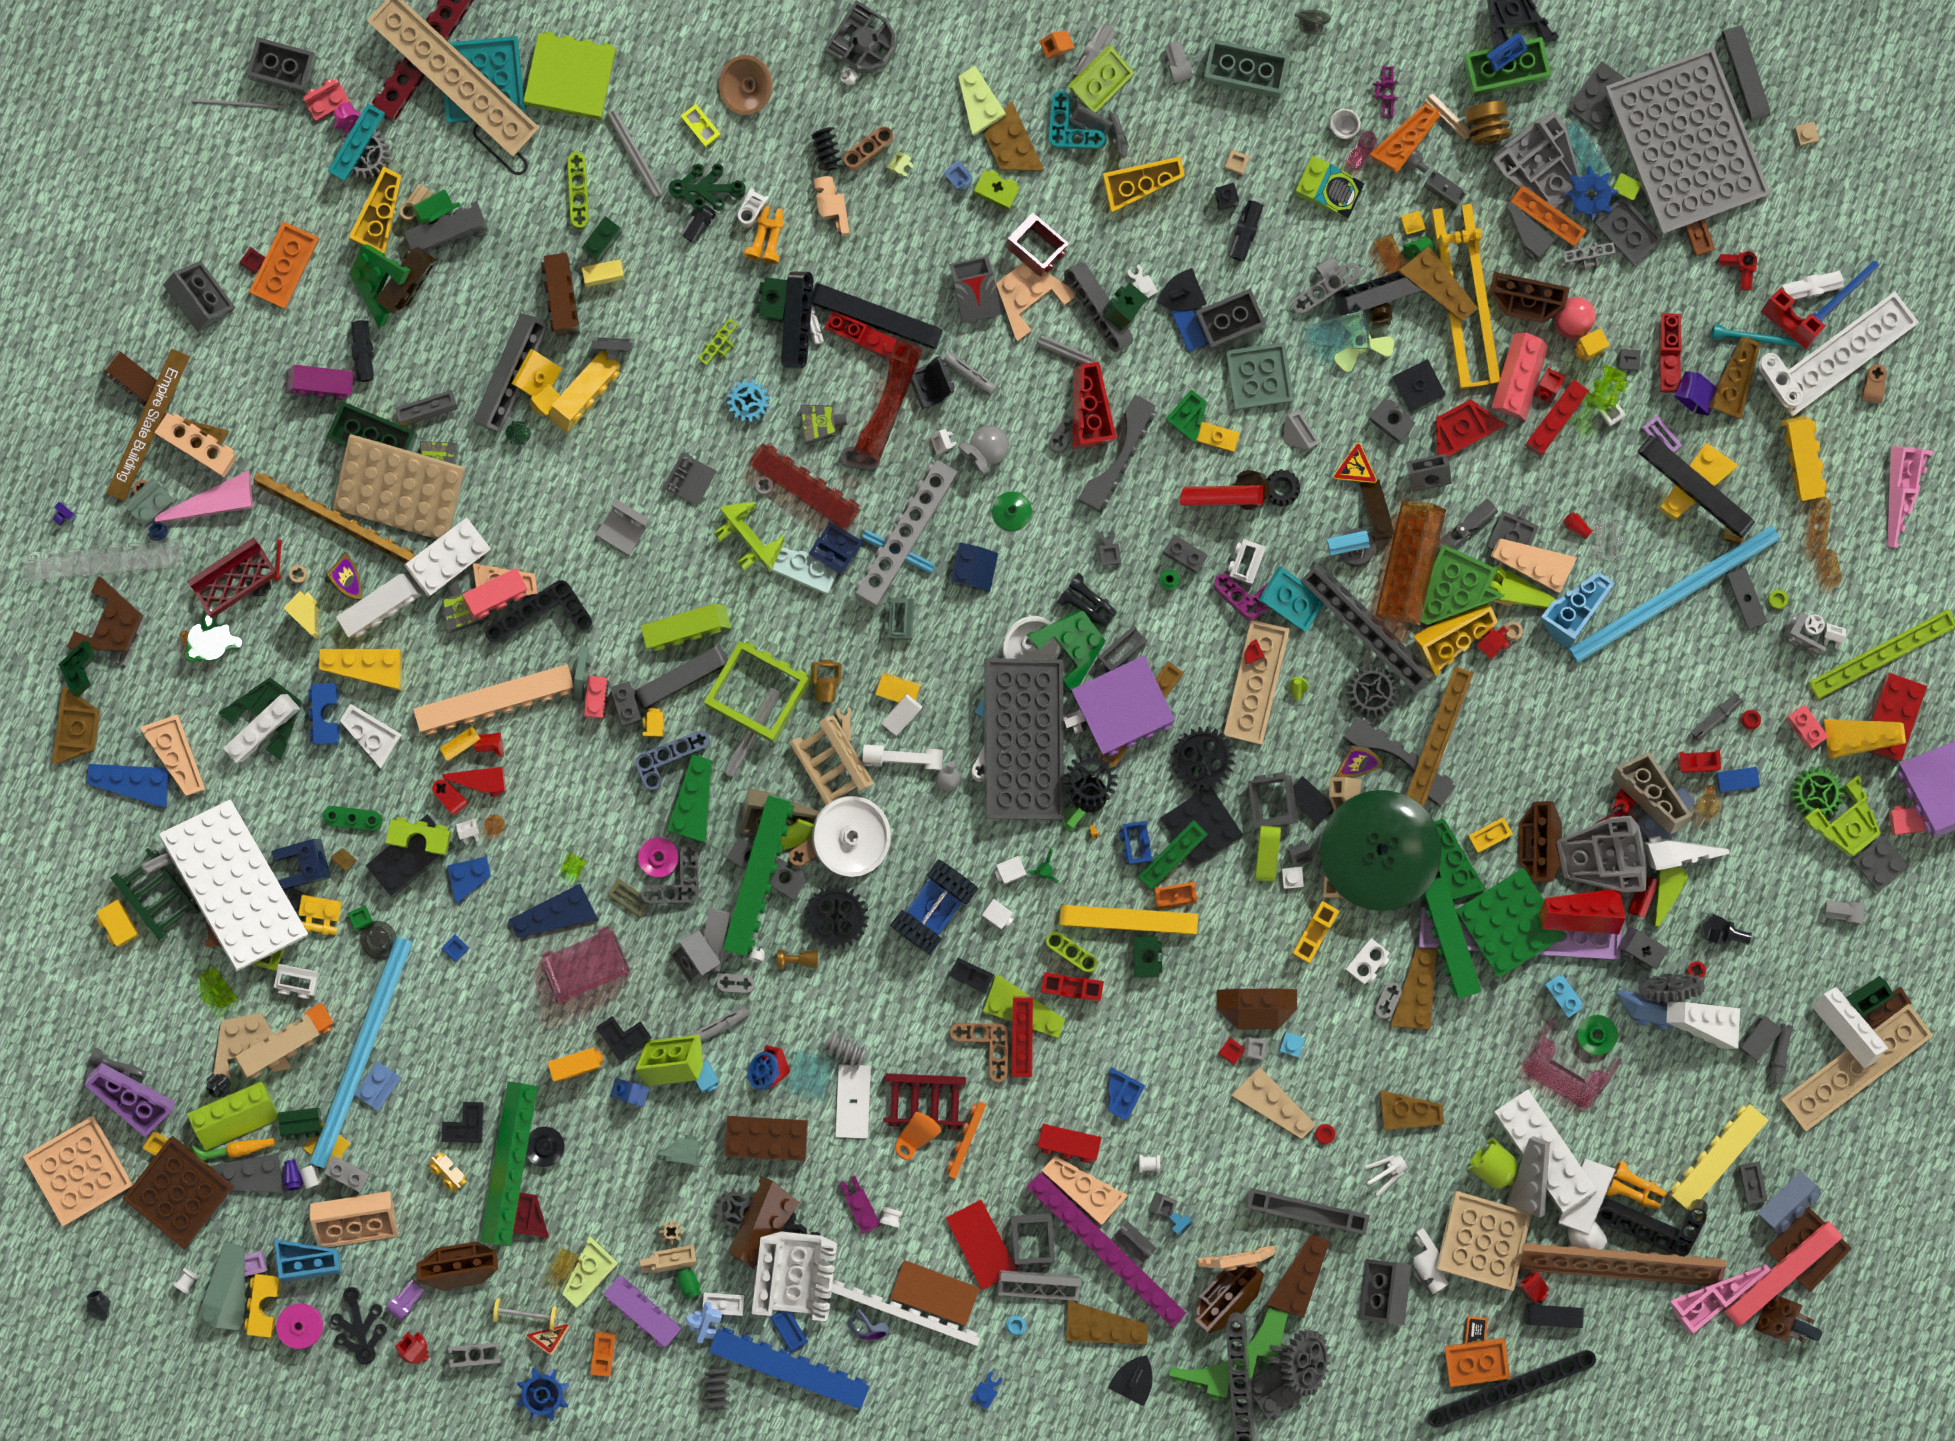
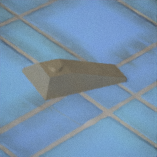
[739,789,820,836]

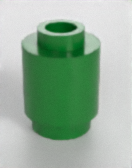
[1159,570,1180,592]
[675,1268,701,1299]

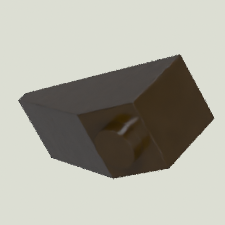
[1360,479,1394,541]

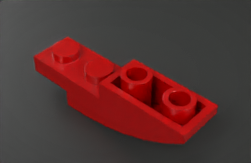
[824,311,906,362]
[1659,313,1682,393]

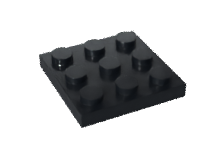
[1160,786,1243,868]

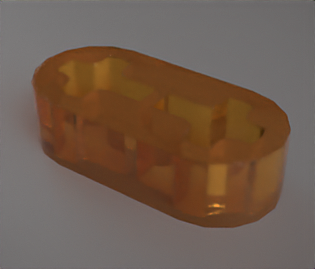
[1818,549,1842,587]

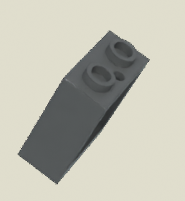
[1248,772,1298,829]
[1011,1213,1055,1268]

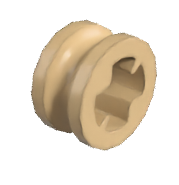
[289,565,308,584]

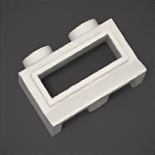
[1227,539,1266,586]
[274,964,320,999]

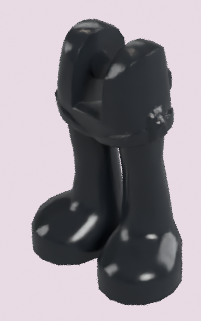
[1056,572,1117,627]

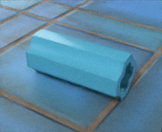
[1327,531,1370,556]

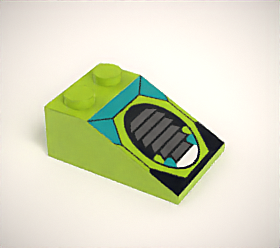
[1294,155,1365,219]

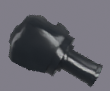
[1700,913,1752,945]

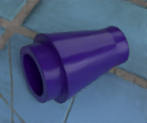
[283,1160,303,1191]

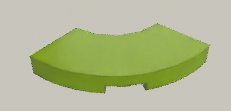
[781,819,814,850]

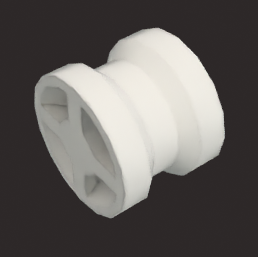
[1803,614,1825,636]
[879,1207,903,1228]

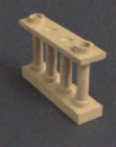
[790,715,874,806]

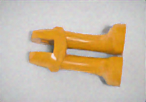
[743,206,784,264]
[1606,1160,1667,1210]

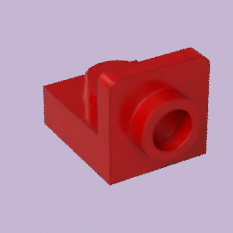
[1534,368,1565,404]

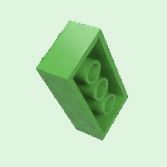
[1463,37,1551,97]

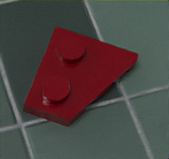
[513,1192,549,1238]

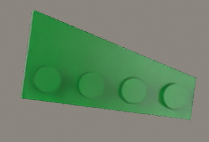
[1434,819,1487,900]

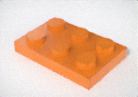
[1444,1338,1510,1387]

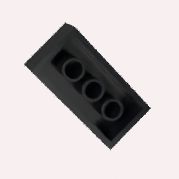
[365,814,455,898]

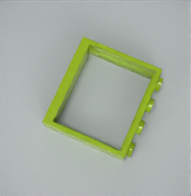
[704,641,811,744]

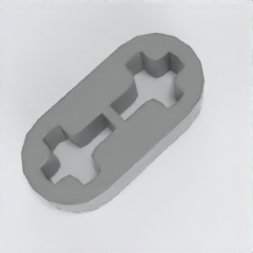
[717,973,755,993]
[1375,982,1402,1019]

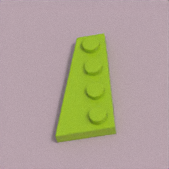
[983,974,1066,1039]

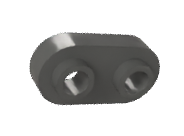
[841,447,880,471]

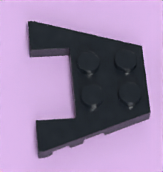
[1487,0,1559,50]

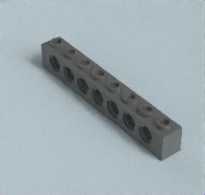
[1301,562,1433,692]

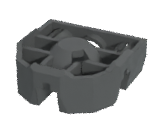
[824,0,895,74]

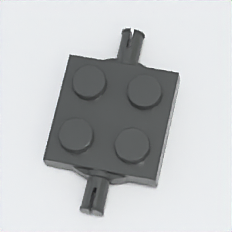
[1487,504,1539,570]

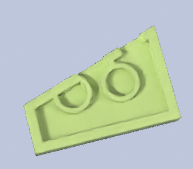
[958,66,1006,137]
[562,1236,619,1308]

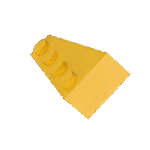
[549,349,621,433]

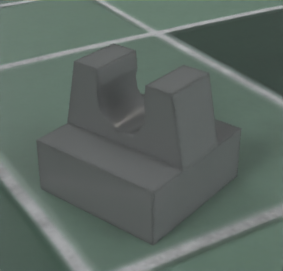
[1288,840,1313,867]

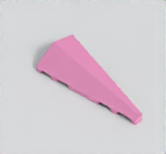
[1887,445,1933,548]
[155,471,254,522]
[1670,1265,1771,1334]

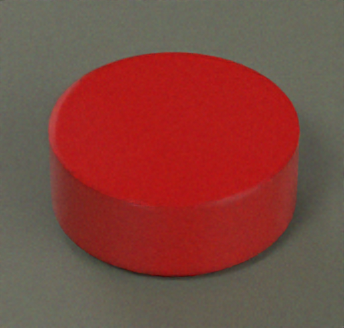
[1315,1124,1335,1144]

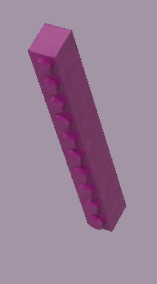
[1026,1172,1186,1328]

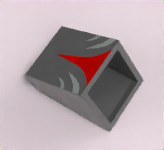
[949,255,1002,323]

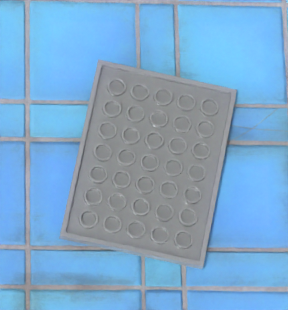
[1604,47,1771,235]

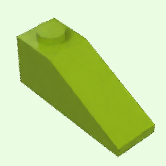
[1653,867,1688,927]

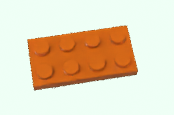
[249,221,320,310]

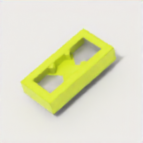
[681,104,721,148]

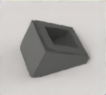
[1148,1192,1178,1220]

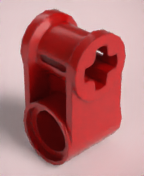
[432,779,469,817]

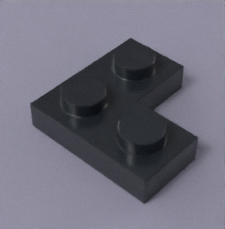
[596,1016,652,1060]
[441,1102,484,1143]

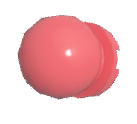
[1554,297,1596,339]

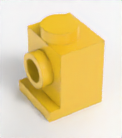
[643,708,664,738]

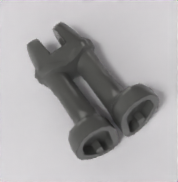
[84,1048,146,1084]

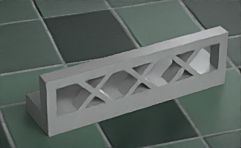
[998,1270,1082,1301]

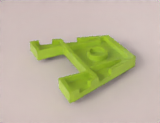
[1802,775,1881,857]

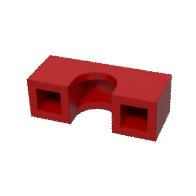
[1760,288,1826,349]
[1041,972,1104,1002]

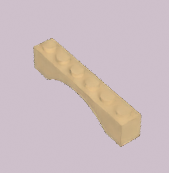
[1323,777,1361,899]

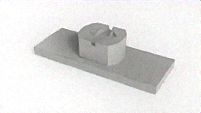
[704,908,731,971]

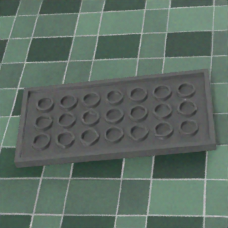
[984,658,1064,820]

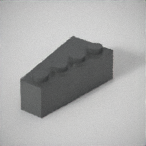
[404,201,489,254]

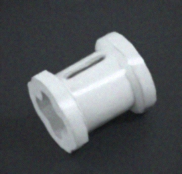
[1139,1155,1160,1173]
[173,1267,200,1294]

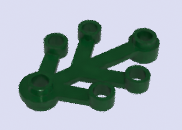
[668,164,746,211]

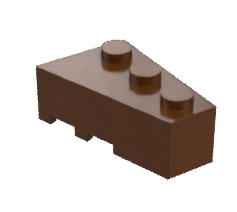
[102,350,157,406]

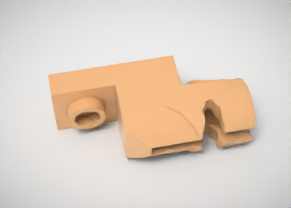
[814,176,850,237]

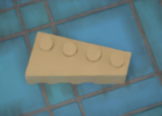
[234,1014,320,1079]

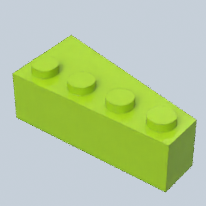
[640,603,731,652]

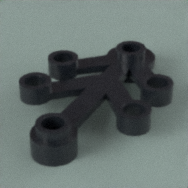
[331,1287,387,1365]

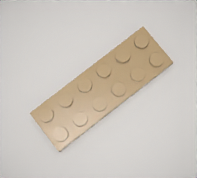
[1224,620,1290,745]

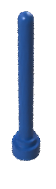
[1812,261,1879,322]

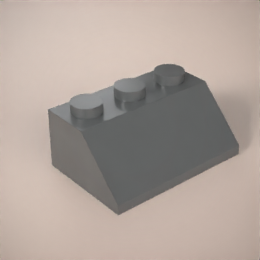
[163,261,236,332]
[1358,1259,1412,1325]

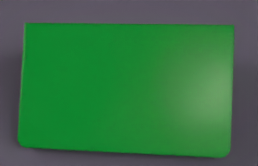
[411,189,461,224]

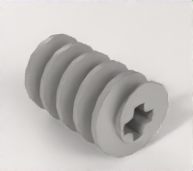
[822,1030,867,1069]

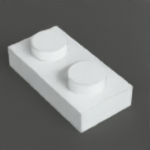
[703,1292,745,1316]

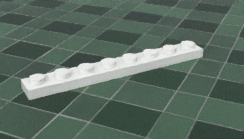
[831,1280,981,1346]

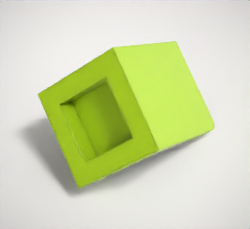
[1613,173,1642,201]

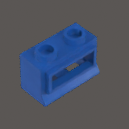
[1119,821,1153,865]

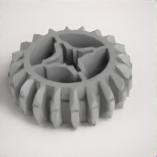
[337,131,391,181]

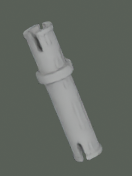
[943,351,997,396]
[691,1005,750,1042]

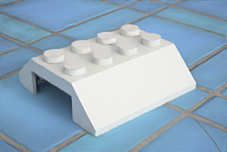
[752,1232,837,1321]

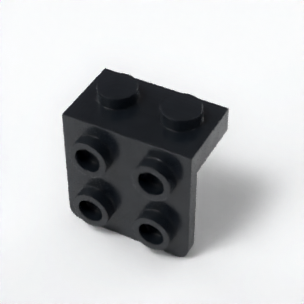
[907,356,955,410]

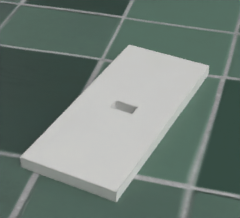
[836,1065,871,1138]
[1558,1159,1616,1235]

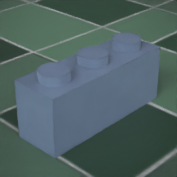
[1758,1171,1822,1236]

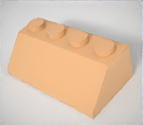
[310,1191,398,1248]

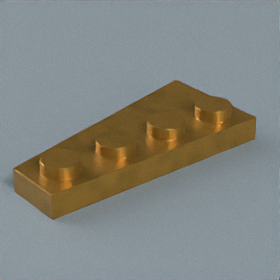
[1397,246,1478,321]
[1708,337,1761,419]

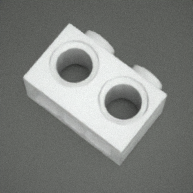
[1345,938,1390,985]

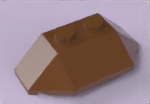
[1489,272,1570,323]
[1518,801,1562,882]
[1217,988,1297,1030]
[416,1241,498,1290]
[1195,1264,1264,1333]

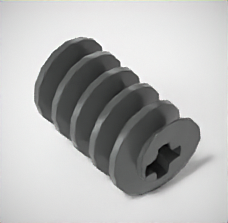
[704,1368,730,1410]

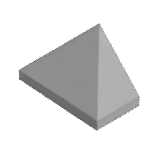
[1284,410,1320,450]

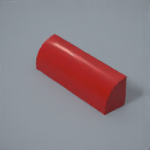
[1180,485,1263,506]

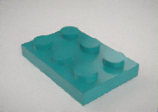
[1259,567,1324,633]

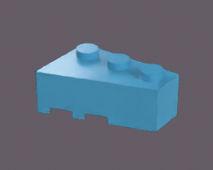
[274,1239,343,1282]

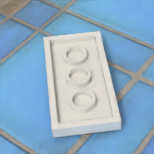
[404,517,491,597]

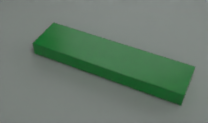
[1137,820,1208,891]

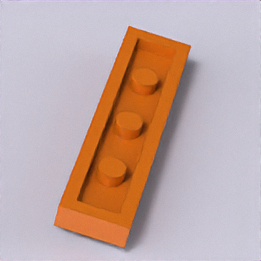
[1510,185,1587,247]
[946,1101,987,1179]

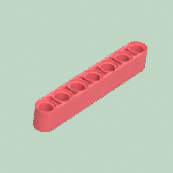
[1724,1221,1843,1327]

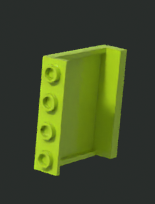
[524,31,617,121]

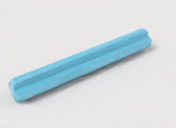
[862,530,935,573]

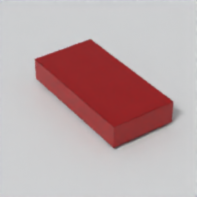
[1628,877,1659,918]

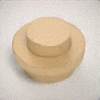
[1504,621,1523,641]

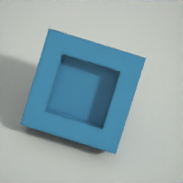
[1170,1212,1194,1237]

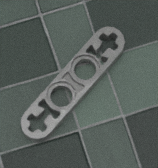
[1293,263,1361,313]

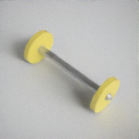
[492,1298,559,1330]

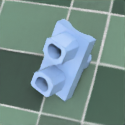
[686,1302,722,1343]

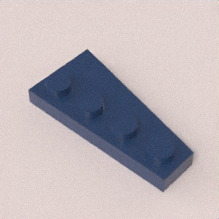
[509,884,598,938]

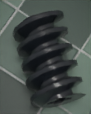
[811,127,843,171]

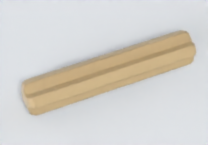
[1425,94,1471,140]

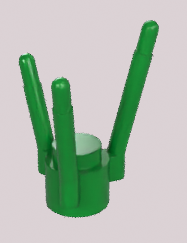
[1027,848,1059,883]

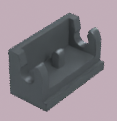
[1423,169,1467,209]
[1738,1015,1782,1061]

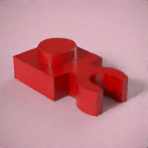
[1612,788,1636,816]

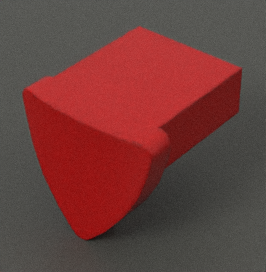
[474,732,504,757]

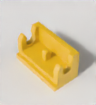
[875,672,921,702]

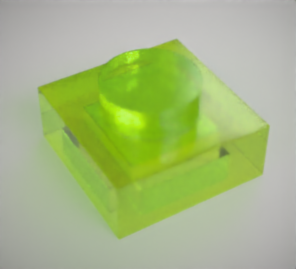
[560,852,587,879]

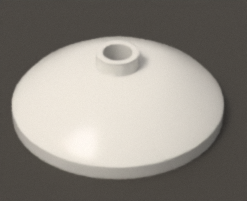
[1003,616,1061,659]

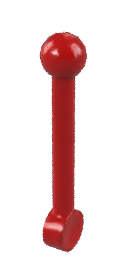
[274,539,282,581]

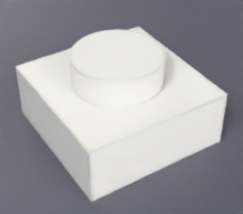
[1282,867,1304,889]

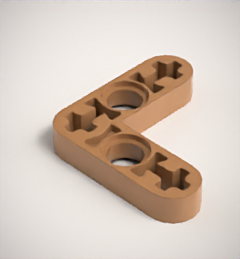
[950,1023,1008,1083]

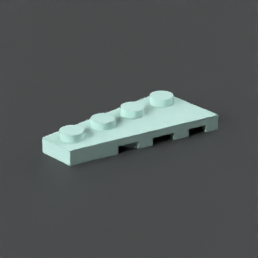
[755,544,838,595]

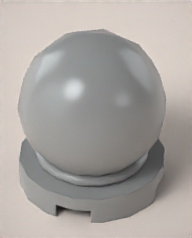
[958,426,1009,476]

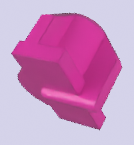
[333,103,361,134]

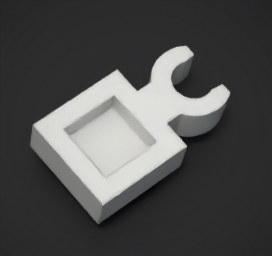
[1127,264,1158,299]

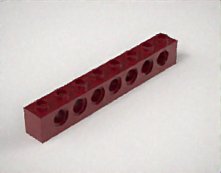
[372,0,474,123]

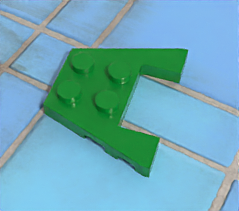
[349,244,410,327]
[1026,610,1106,694]

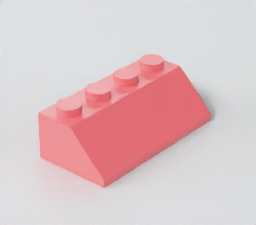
[1491,332,1548,422]

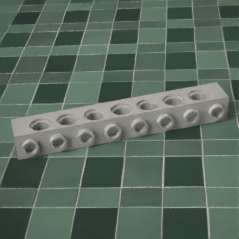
[854,460,958,609]

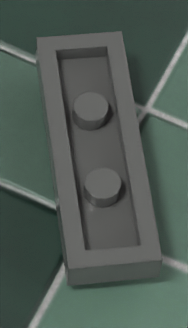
[395,390,458,426]

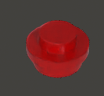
[1741,710,1761,730]

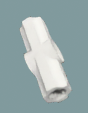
[1781,271,1844,300]

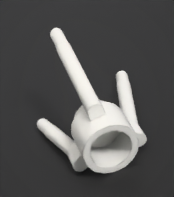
[1365,1155,1408,1197]

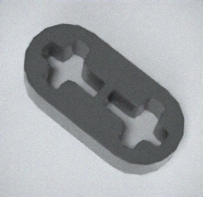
[1049,418,1073,453]

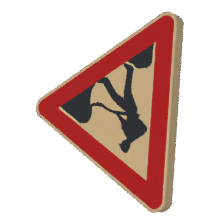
[526,1324,570,1355]

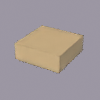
[1224,150,1250,176]

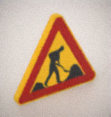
[1333,443,1377,483]

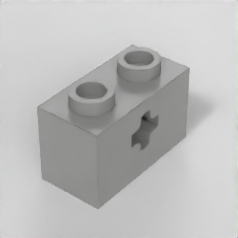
[324,1155,371,1192]

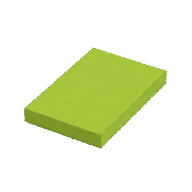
[1068,44,1135,113]

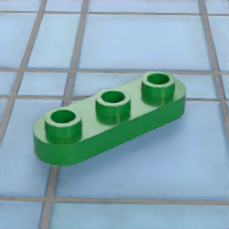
[323,806,383,831]

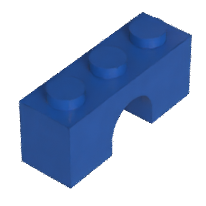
[308,683,340,746]

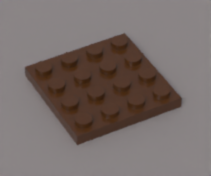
[122,1136,235,1250]

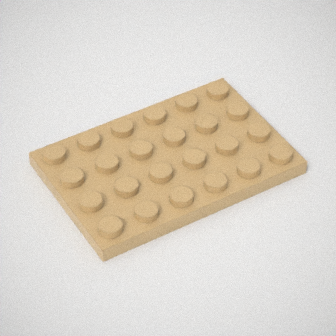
[333,434,465,539]

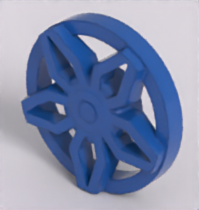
[748,1052,779,1090]

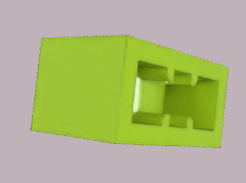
[974,170,1020,211]

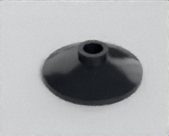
[526,1127,565,1167]

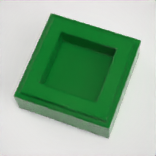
[347,905,374,932]

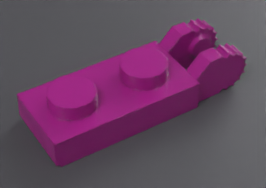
[840,1175,881,1234]

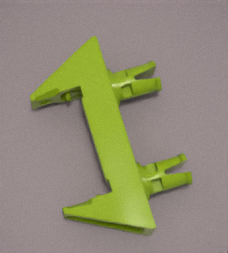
[713,502,785,572]

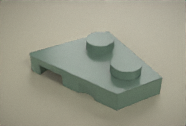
[574,646,592,701]

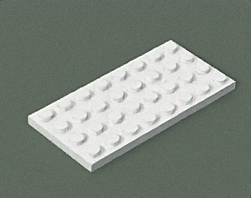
[159,799,308,972]

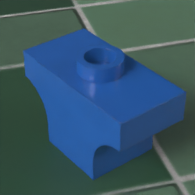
[610,1078,649,1107]

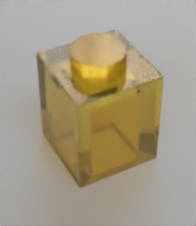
[550,1248,580,1280]

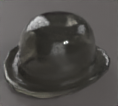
[1294,10,1331,35]
[360,920,396,960]

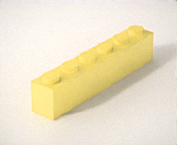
[1670,1104,1768,1211]

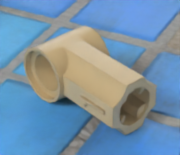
[399,184,433,224]

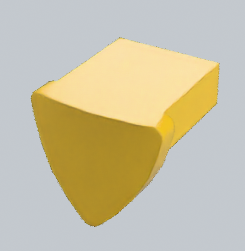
[530,384,560,416]

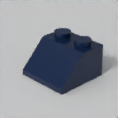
[951,542,998,592]

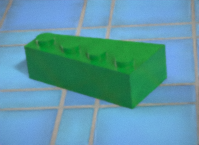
[667,754,713,844]

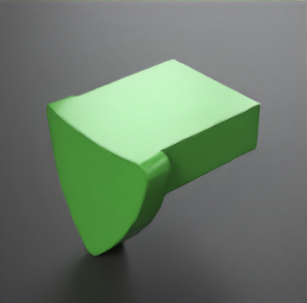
[1062,808,1085,832]

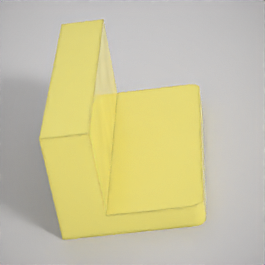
[582,259,625,288]

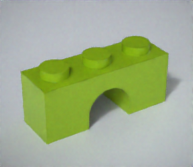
[386,817,452,856]

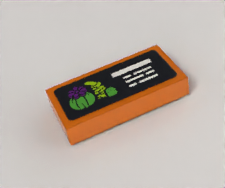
[1465,1316,1488,1343]

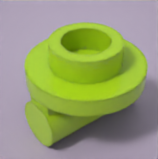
[1289,677,1309,700]

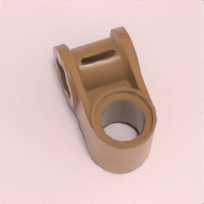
[1861,364,1887,404]
[789,837,817,868]

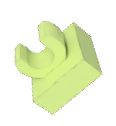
[886,152,913,176]

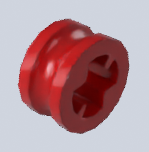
[1687,961,1706,977]

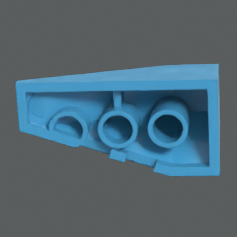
[1540,572,1615,649]

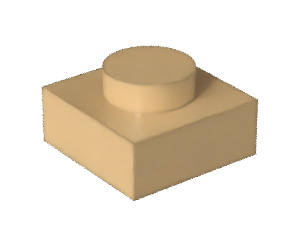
[1794,122,1819,146]

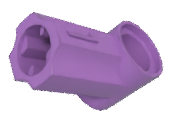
[385,1280,425,1322]

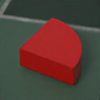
[1244,639,1265,666]

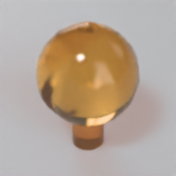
[1697,785,1721,819]

